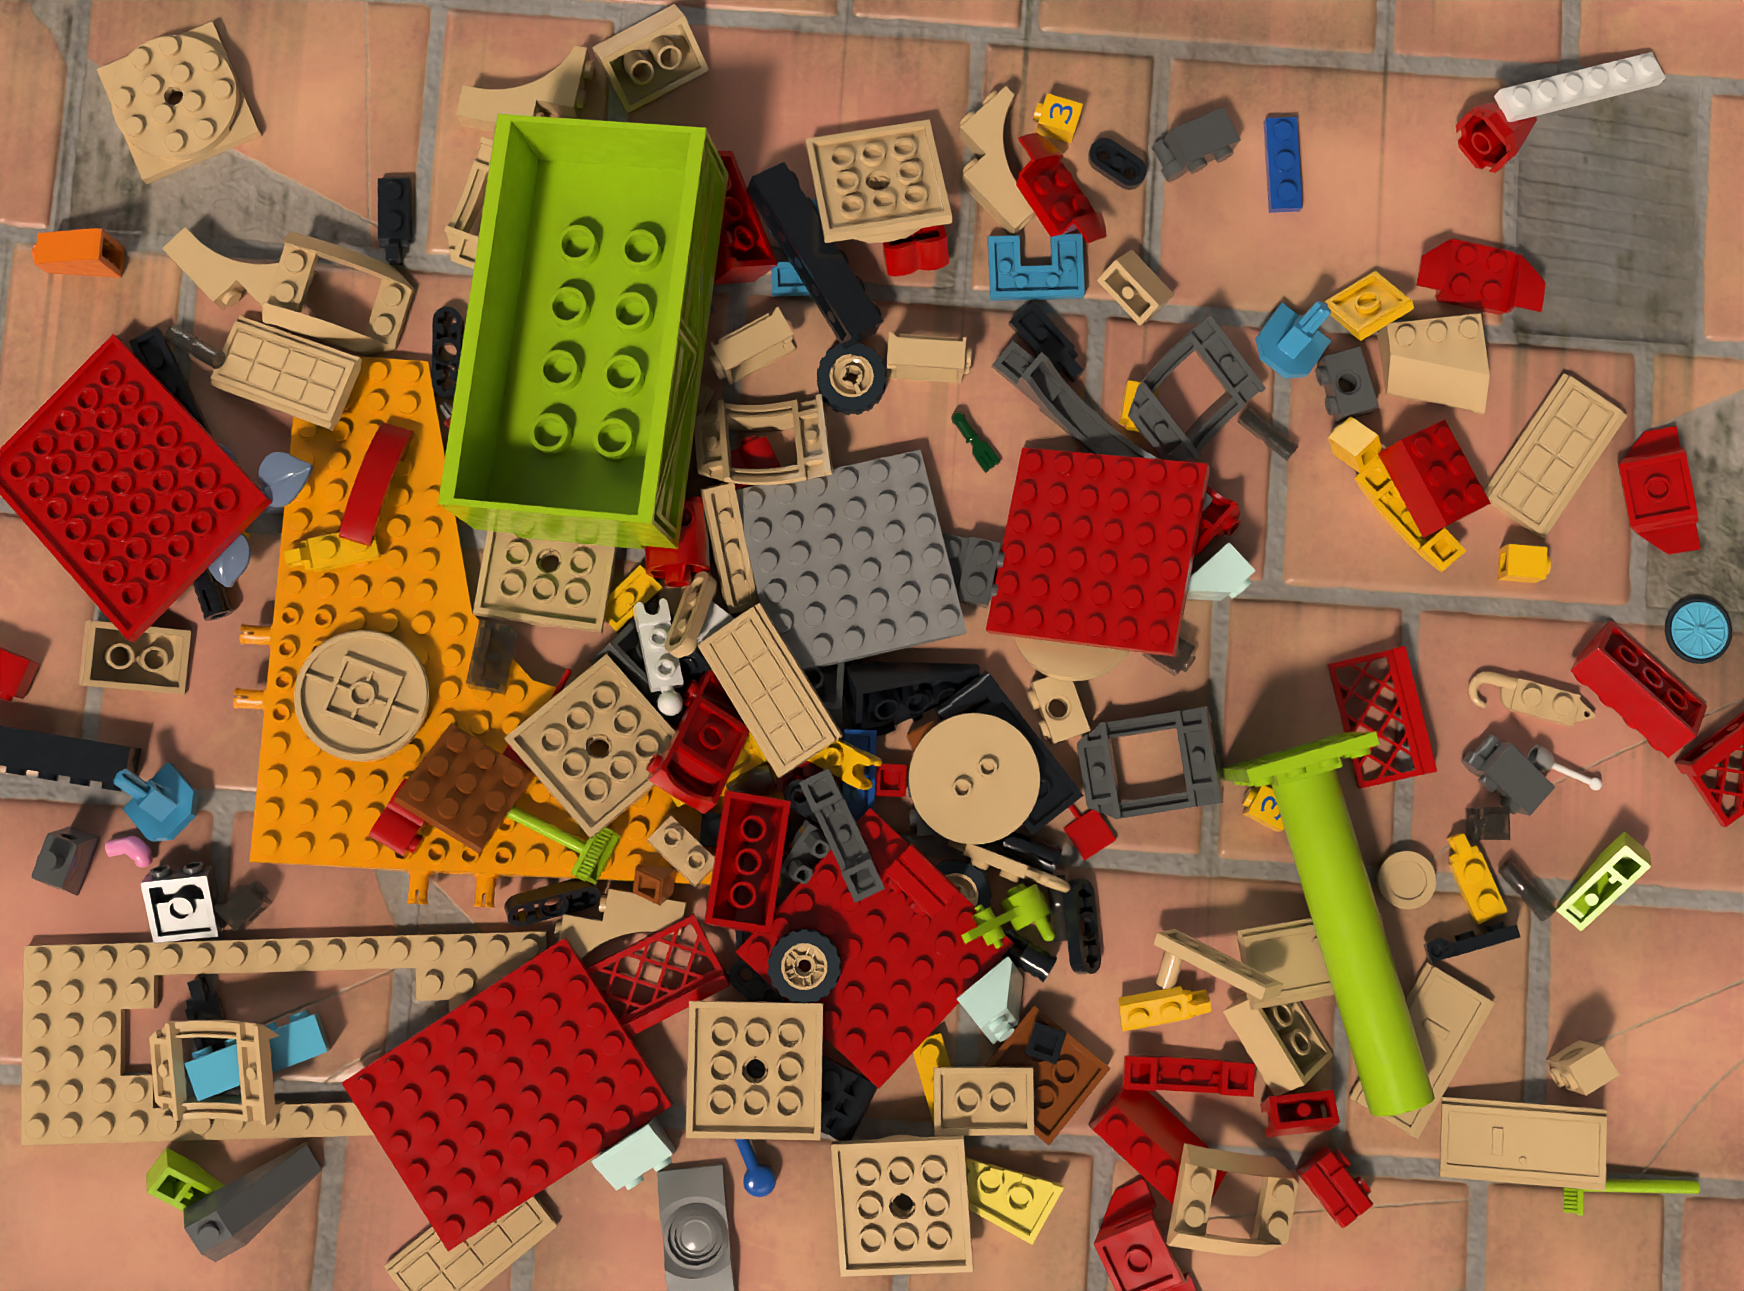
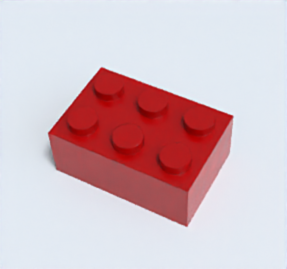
[1378,419,1491,538]

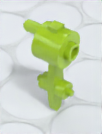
[961,883,1055,949]

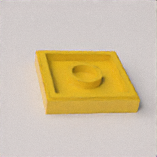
[1324,271,1414,341]

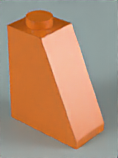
[32,228,125,278]

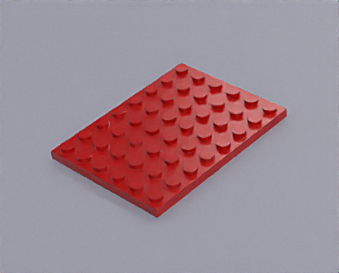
[0,334,273,643]
[342,937,673,1252]

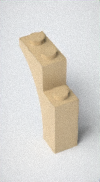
[456,46,594,133]
[959,86,1036,236]
[162,227,318,310]
[554,888,688,960]

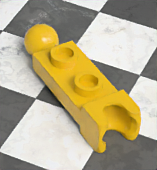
[808,738,882,790]

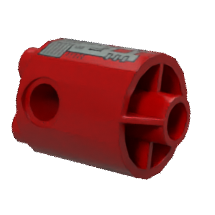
[645,496,710,587]

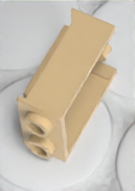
[708,307,795,386]
[886,332,972,384]

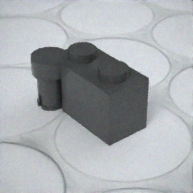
[1152,107,1241,182]
[1461,734,1555,816]

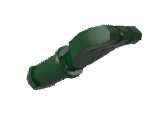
[951,411,1001,473]

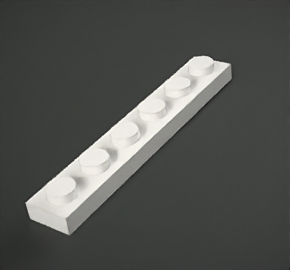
[1494,52,1666,122]

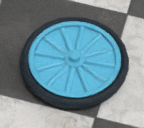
[1665,597,1732,664]

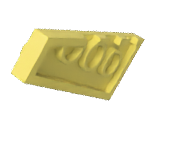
[966,1157,1064,1245]

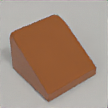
[906,721,937,753]
[633,864,676,906]

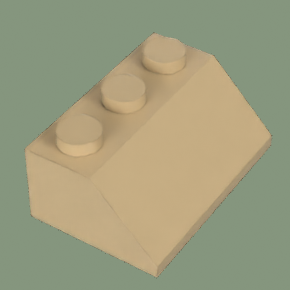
[592,4,709,114]
[1223,993,1333,1096]

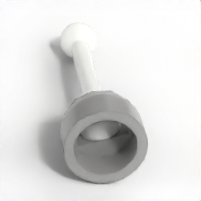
[1527,745,1602,790]

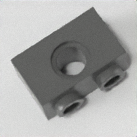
[1315,346,1379,423]

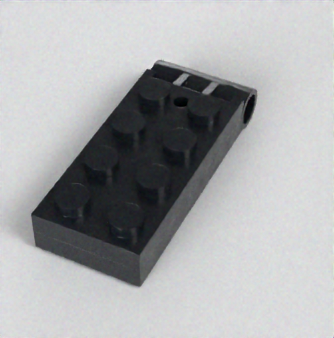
[935,670,1084,836]
[747,1055,878,1141]

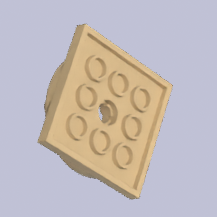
[96,21,262,184]
[806,119,952,244]
[473,531,617,633]
[504,654,675,839]
[686,1001,824,1140]
[831,1135,974,1277]

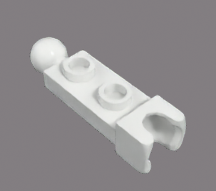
[633,598,684,716]

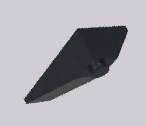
[845,661,980,736]

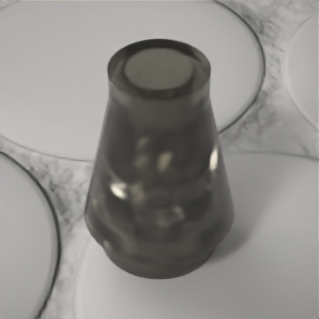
[726,764,777,796]

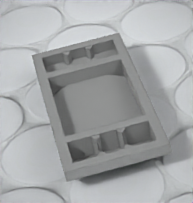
[657,1164,735,1291]

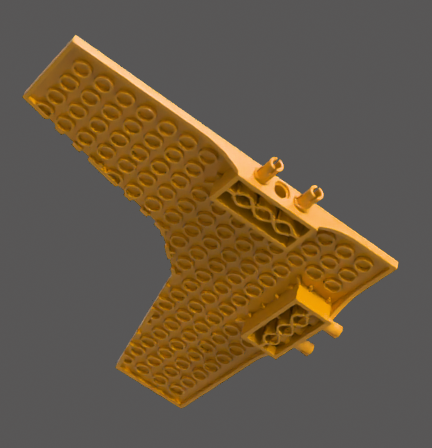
[233,356,784,908]

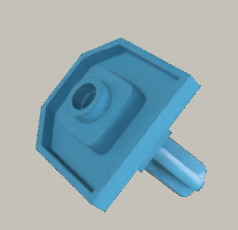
[1255,301,1331,379]
[114,762,199,842]

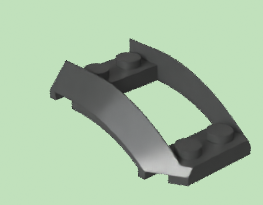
[1128,315,1266,461]
[1077,706,1224,819]

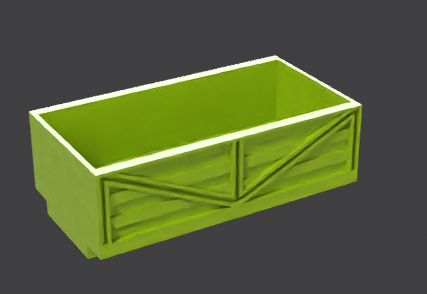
[438,114,728,550]

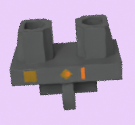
[780,820,831,884]

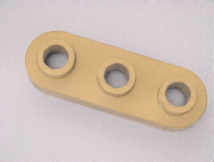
[664,571,717,658]

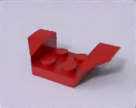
[1016,132,1107,244]
[1416,238,1546,315]
[1618,426,1701,555]
[1094,1178,1198,1291]

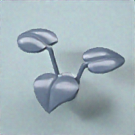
[208,443,314,587]

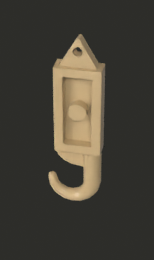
[1468,671,1596,727]
[947,839,1070,893]

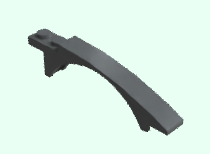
[992,341,1213,512]

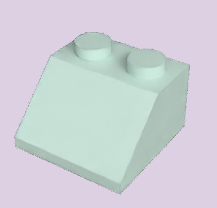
[1186,542,1256,601]
[957,957,1024,1044]
[591,1117,676,1191]

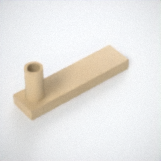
[699,482,758,614]
[1154,929,1283,1000]

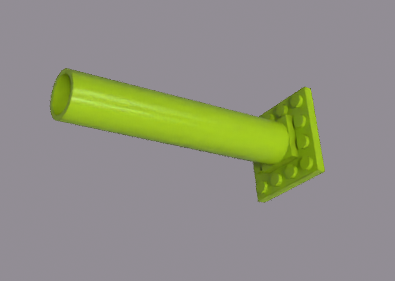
[1220,732,1435,1117]

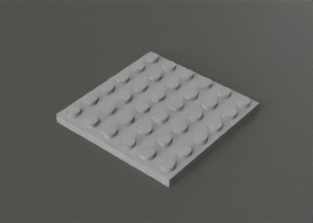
[736,449,967,671]

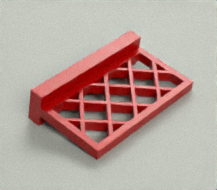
[1327,646,1437,789]
[1675,711,1744,827]
[586,913,730,1037]

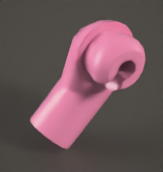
[105,836,153,867]

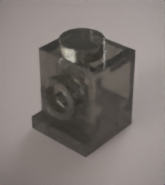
[1142,637,1196,676]
[1465,807,1511,841]
[213,879,273,931]

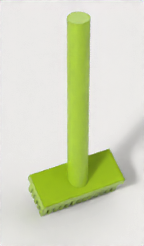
[507,806,621,885]
[1563,1179,1700,1216]

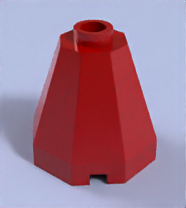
[1455,102,1537,173]

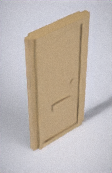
[210,316,363,431]
[1484,373,1627,539]
[697,603,843,778]
[1237,906,1384,1010]
[1349,962,1495,1139]
[1439,1096,1607,1191]
[384,1195,558,1291]

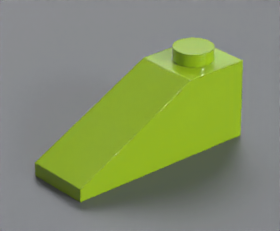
[1556,831,1651,931]
[146,1147,225,1211]

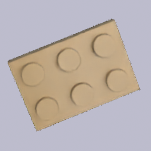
[934,1066,1034,1136]

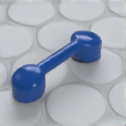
[735,1139,776,1197]

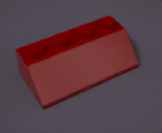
[1570,620,1707,758]
[704,790,791,935]
[1088,1087,1227,1204]

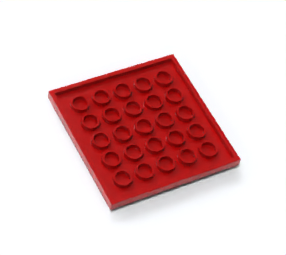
[986,447,1210,657]
[736,808,1014,1089]

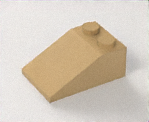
[78,620,191,695]

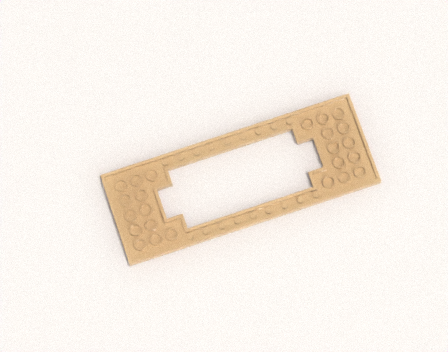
[21,931,548,1146]

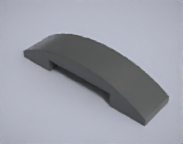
[799,768,886,903]

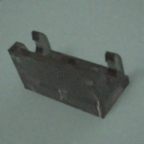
[466,619,518,695]

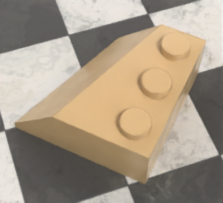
[1377,313,1490,415]

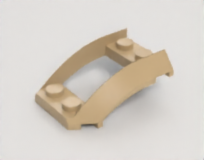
[444,136,493,269]
[262,231,415,357]
[694,394,835,485]
[149,1020,286,1125]
[1166,1143,1299,1256]

